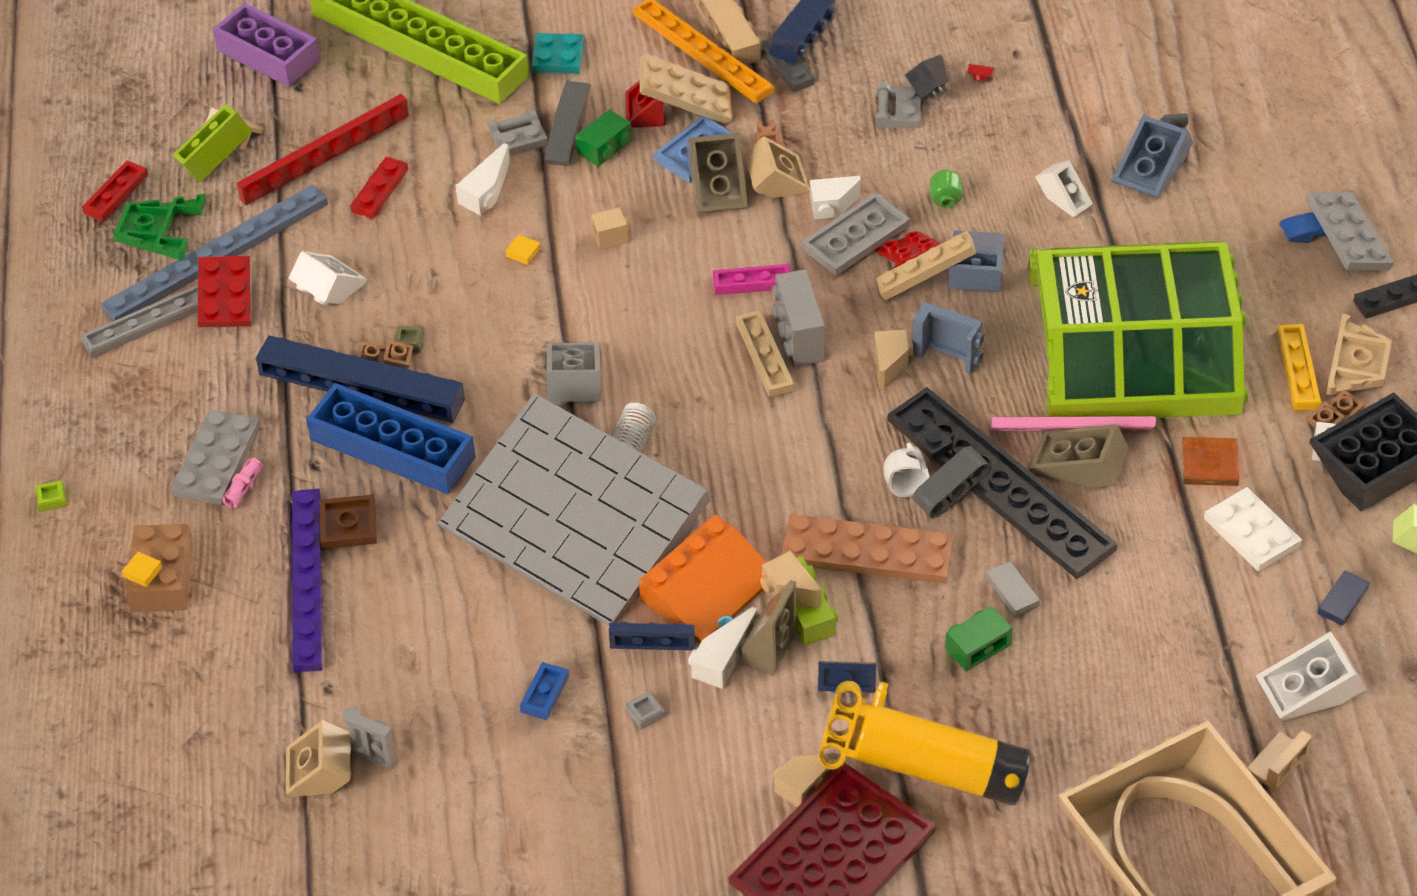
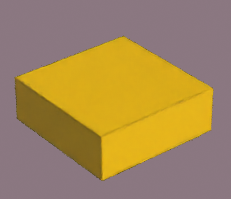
[505,235,541,265]
[122,552,163,587]

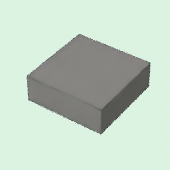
[625,691,665,729]

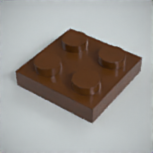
[319,494,377,549]

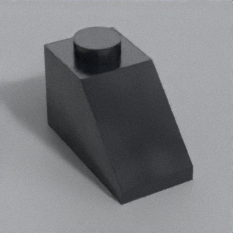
[905,54,948,99]

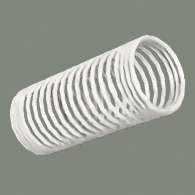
[612,403,656,453]

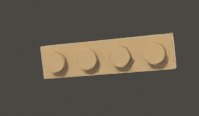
[876,231,976,301]
[735,310,794,397]

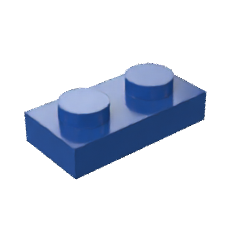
[520,662,569,720]

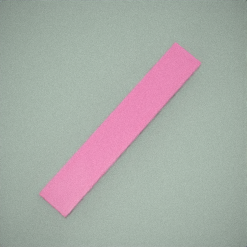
[991,417,1156,431]

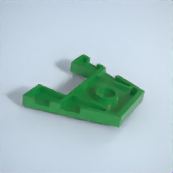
[113,194,207,260]

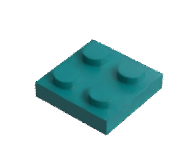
[532,33,584,74]

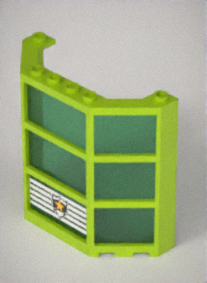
[1028,241,1248,418]

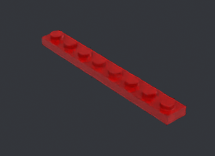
[237,94,409,206]

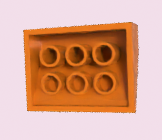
[639,514,766,644]

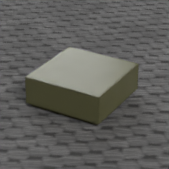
[394,326,424,353]

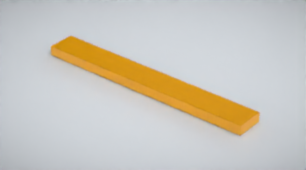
[633,0,775,104]

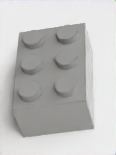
[772,269,824,367]

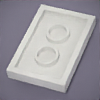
[1204,487,1302,572]

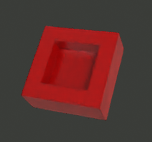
[967,64,995,82]

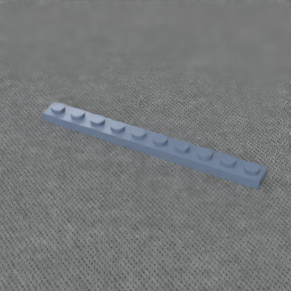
[101,184,328,321]

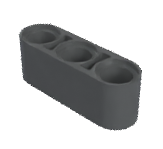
[913,446,990,518]

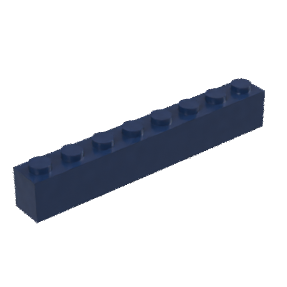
[256,335,465,423]

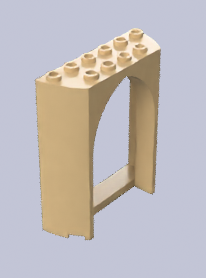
[1058,721,1337,896]

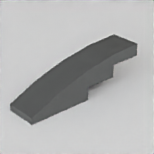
[544,81,591,166]

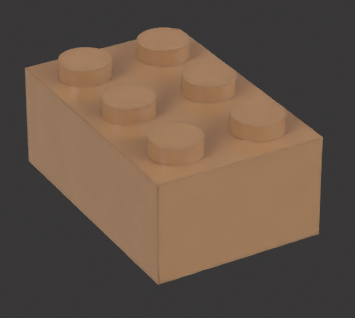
[125,524,194,612]

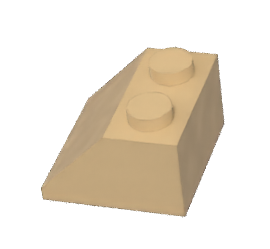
[743,136,810,198]
[286,720,351,797]

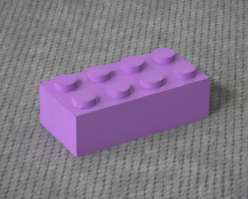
[213,2,320,87]

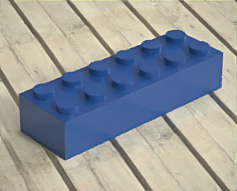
[306,383,476,495]

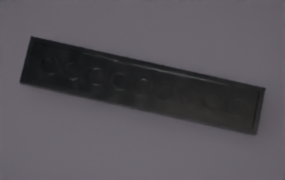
[887,387,1118,579]

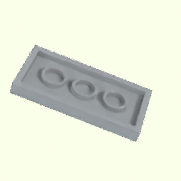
[801,192,911,276]
[1306,192,1394,270]
[170,409,260,506]

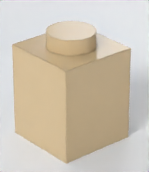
[591,207,631,250]

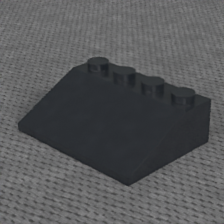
[1309,392,1417,512]

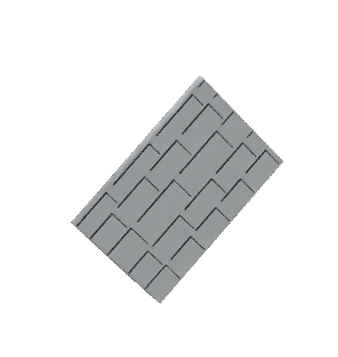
[438,393,710,626]

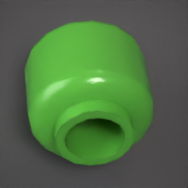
[929,169,963,208]

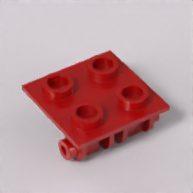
[875,231,942,269]

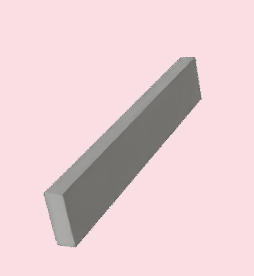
[80,285,198,358]

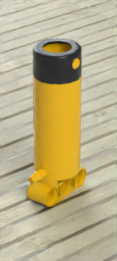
[819,681,1031,806]

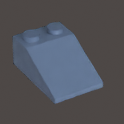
[1112,115,1193,198]

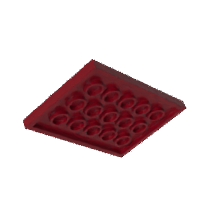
[728,762,936,896]

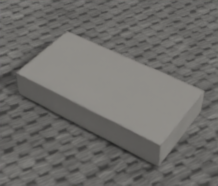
[986,561,1040,617]

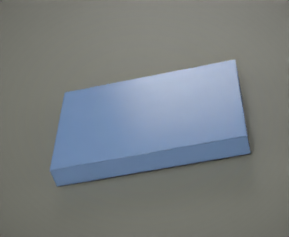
[653,116,733,183]

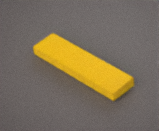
[1276,324,1322,411]

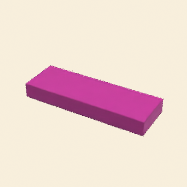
[713,264,790,295]

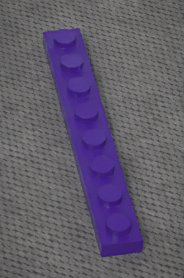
[292,489,323,673]

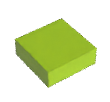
[35,480,67,512]

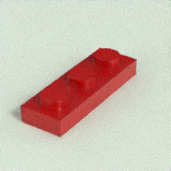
[350,156,408,219]
[82,160,148,222]

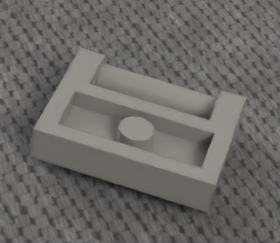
[876,83,921,128]
[487,109,548,156]
[343,707,397,770]

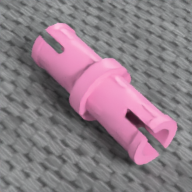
[222,458,263,508]

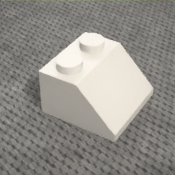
[289,251,367,306]

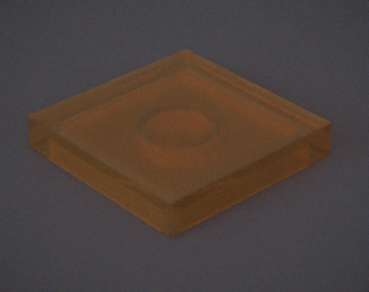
[1182,437,1239,486]

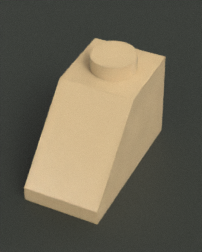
[874,330,913,389]
[760,551,821,608]
[773,753,838,807]

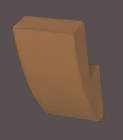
[357,340,413,369]
[1306,389,1365,428]

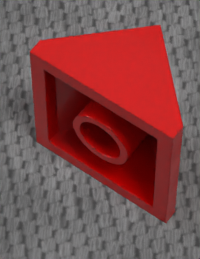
[625,80,664,128]

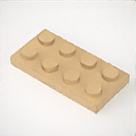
[639,53,732,125]

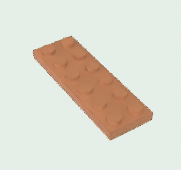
[781,514,954,584]

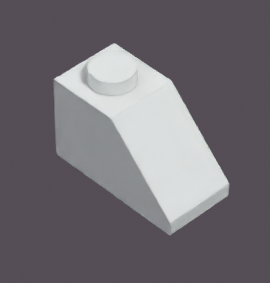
[1035,160,1093,217]
[810,176,861,219]

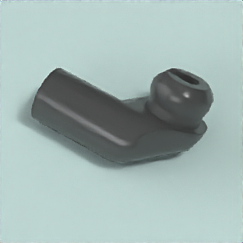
[1160,113,1189,126]

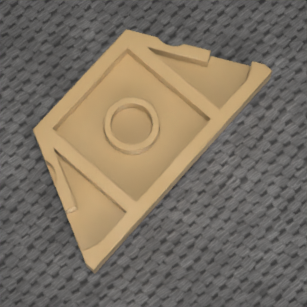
[1326,313,1392,395]

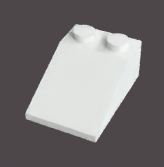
[1256,631,1367,721]

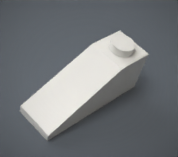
[456,143,510,216]
[688,607,758,689]

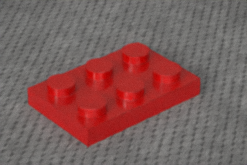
[198,256,251,327]

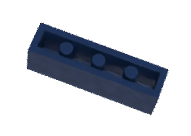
[769,0,837,65]

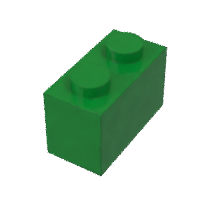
[575,109,632,167]
[945,606,1013,671]

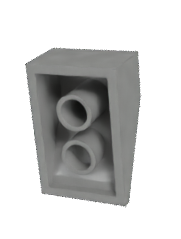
[547,343,600,405]

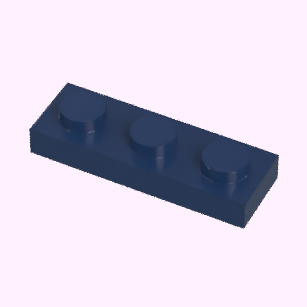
[608,622,695,651]

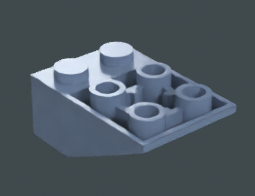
[948,230,1005,292]

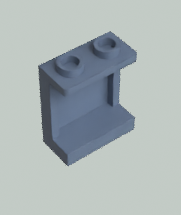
[912,302,985,374]

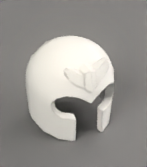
[883,442,930,497]

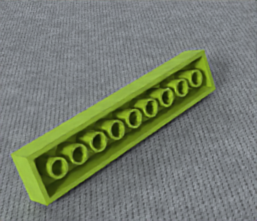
[310,0,529,104]

